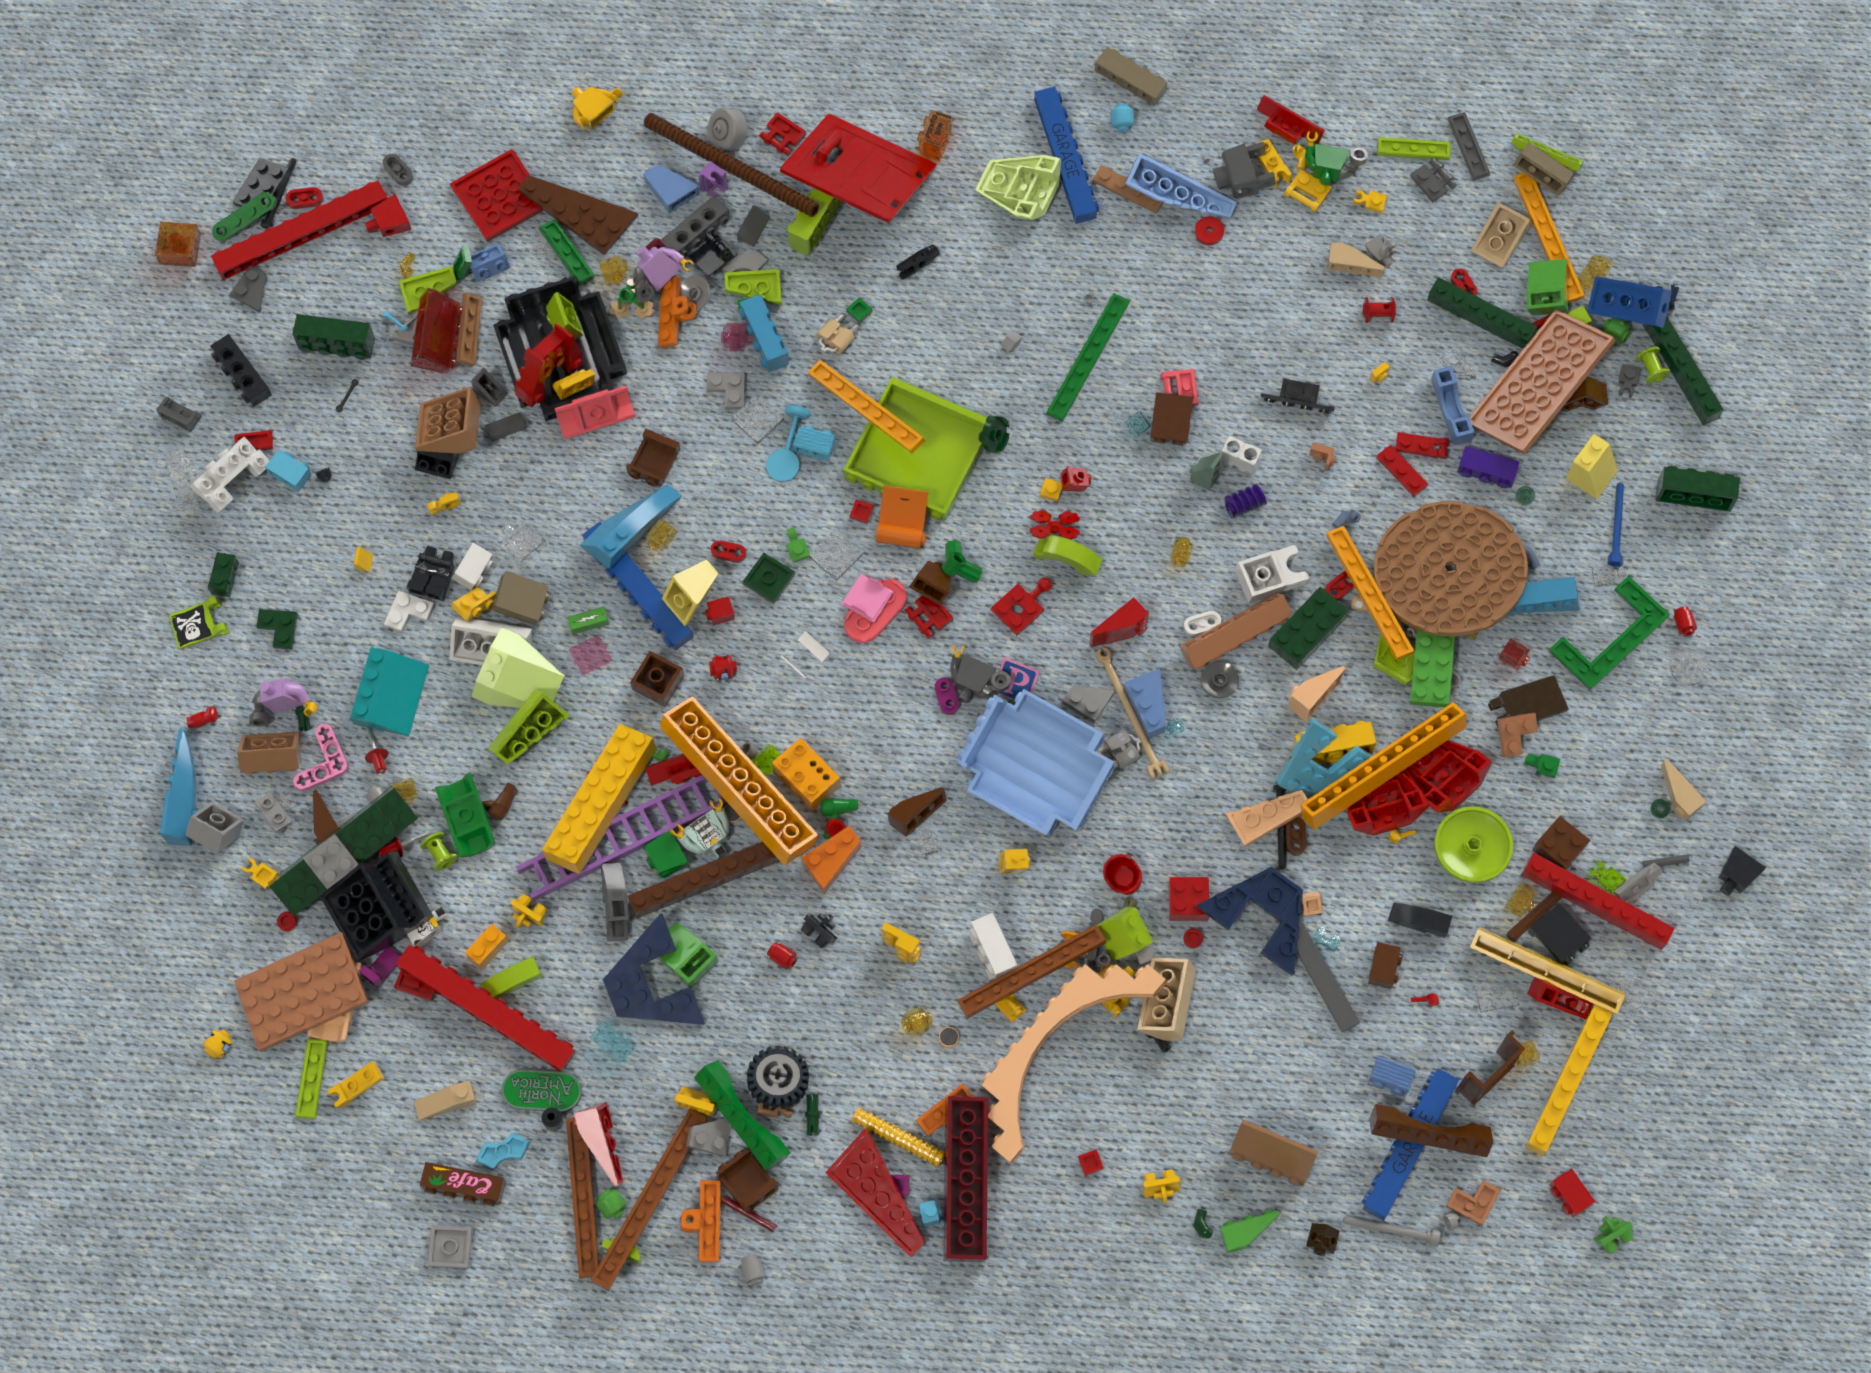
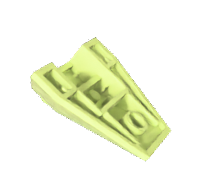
[975,155,1061,220]
[472,627,565,708]

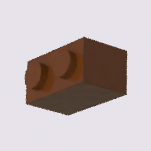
[1368,942,1403,989]

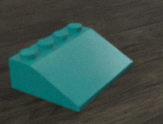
[350,647,429,736]

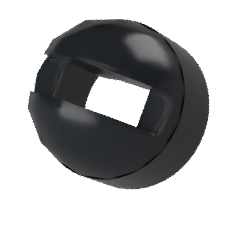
[315,467,332,483]

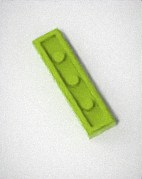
[1377,137,1451,160]
[295,1039,328,1120]

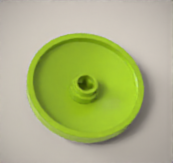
[1434,806,1513,884]

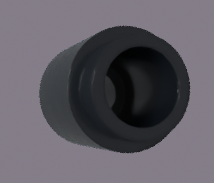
[541,1108,564,1131]

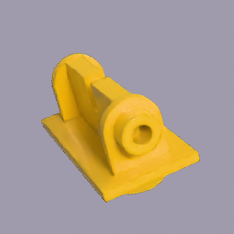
[995,994,1027,1023]

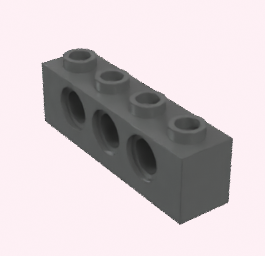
[660,195,730,258]

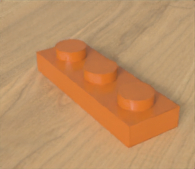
[915,1083,973,1136]

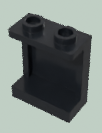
[1528,903,1591,966]

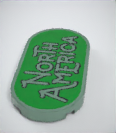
[502,1070,582,1113]

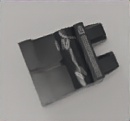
[407,546,455,601]

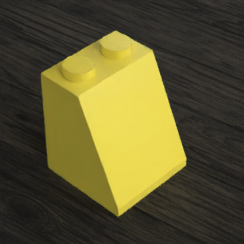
[1566,434,1618,499]
[662,560,718,626]

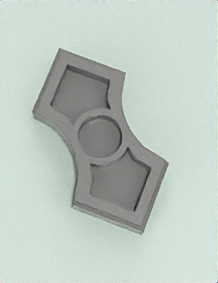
[720,249,768,273]

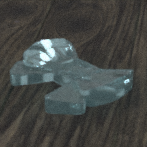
[1313,926,1340,952]

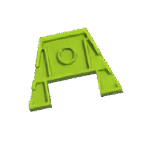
[1373,618,1415,686]

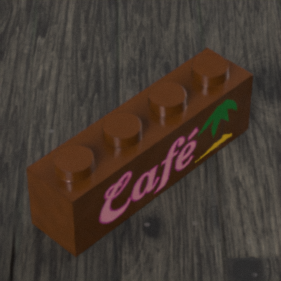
[420,1162,506,1207]

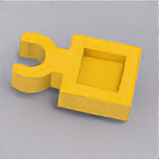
[1353,190,1387,213]
[427,492,461,515]
[241,858,278,890]

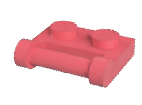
[1160,369,1198,406]

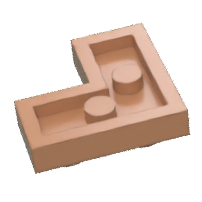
[1497,713,1538,757]
[1446,1180,1500,1226]

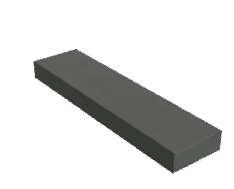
[1448,112,1490,181]

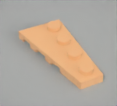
[1225,790,1308,847]

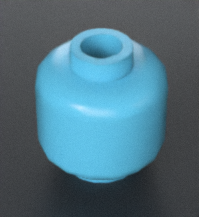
[1110,104,1135,132]

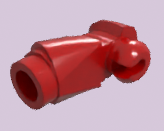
[186,706,218,729]

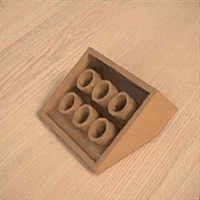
[415,386,481,453]
[1229,1120,1318,1186]

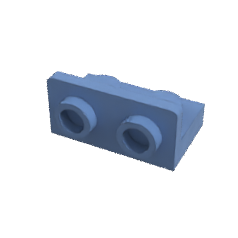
[470,243,510,282]

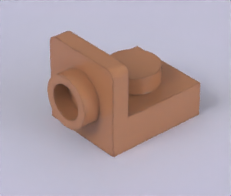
[1309,442,1336,471]

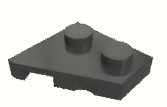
[230,265,267,313]

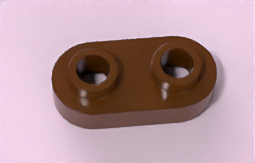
[1286,817,1306,856]

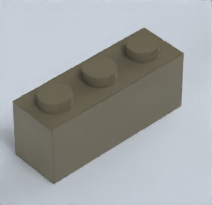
[1513,142,1573,196]

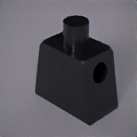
[1718,846,1766,896]

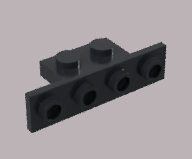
[1261,378,1335,414]

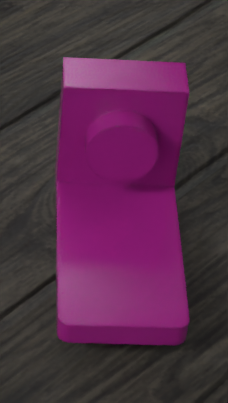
[359,947,401,989]

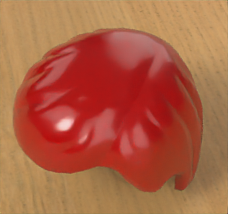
[1103,854,1143,895]

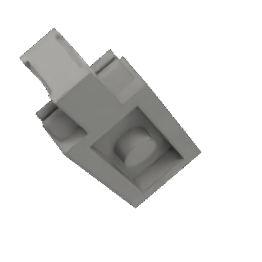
[1614,863,1663,904]

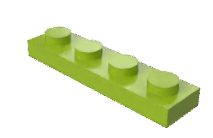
[1511,133,1584,172]

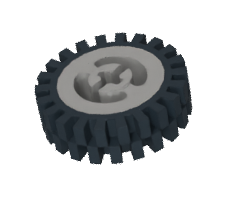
[747,1046,809,1110]

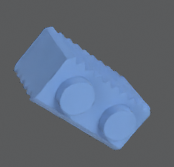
[1369,1056,1416,1096]

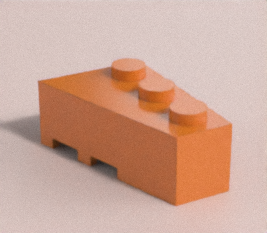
[801,826,861,894]

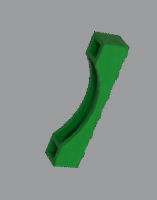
[694,1060,791,1171]

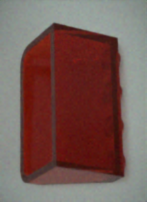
[410,288,462,374]

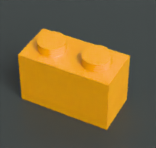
[465,923,509,970]

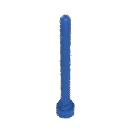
[1607,482,1624,567]

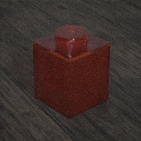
[1498,638,1530,670]

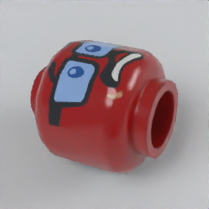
[709,655,737,681]

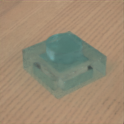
[1125,411,1151,438]

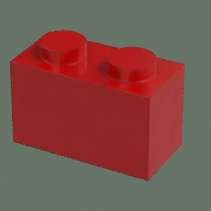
[1549,1168,1596,1218]

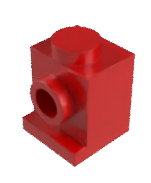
[1060,466,1091,492]

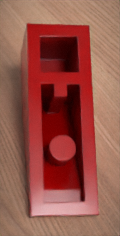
[1527,977,1593,1020]

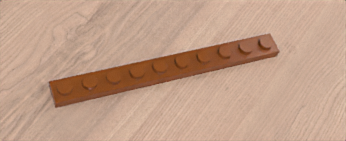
[591,1108,707,1292]

